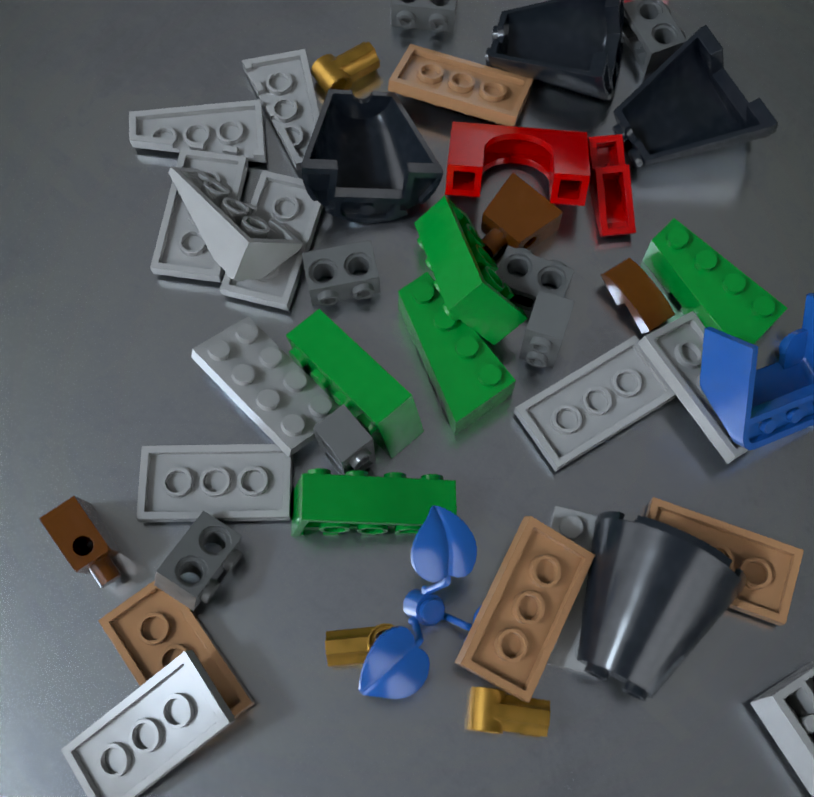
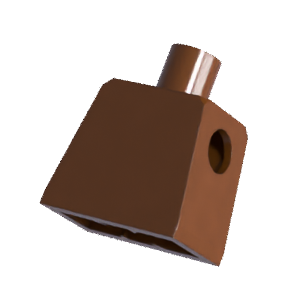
[481,172,563,258]
[39,496,122,588]

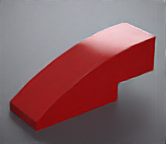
[588,134,636,237]

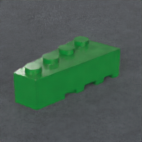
[414,196,528,345]
[643,218,788,345]
[398,272,516,436]
[286,309,424,459]
[291,468,457,537]

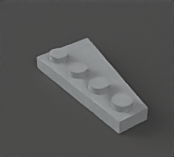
[242,49,319,171]

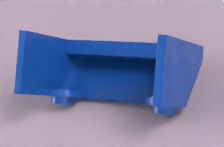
[700,293,814,450]

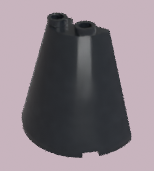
[486,0,624,100]
[612,25,778,169]
[302,89,443,223]
[577,511,747,701]

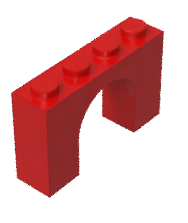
[445,121,590,206]

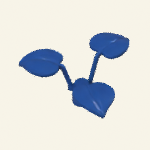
[359,505,482,699]

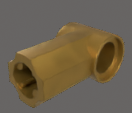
[311,41,380,94]
[325,623,396,667]
[466,687,551,737]

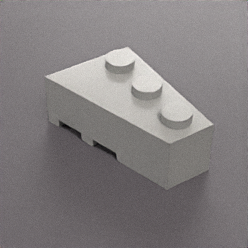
[750,661,814,797]

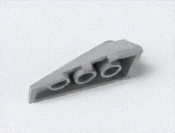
[168,166,303,281]

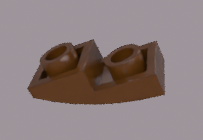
[601,257,675,334]

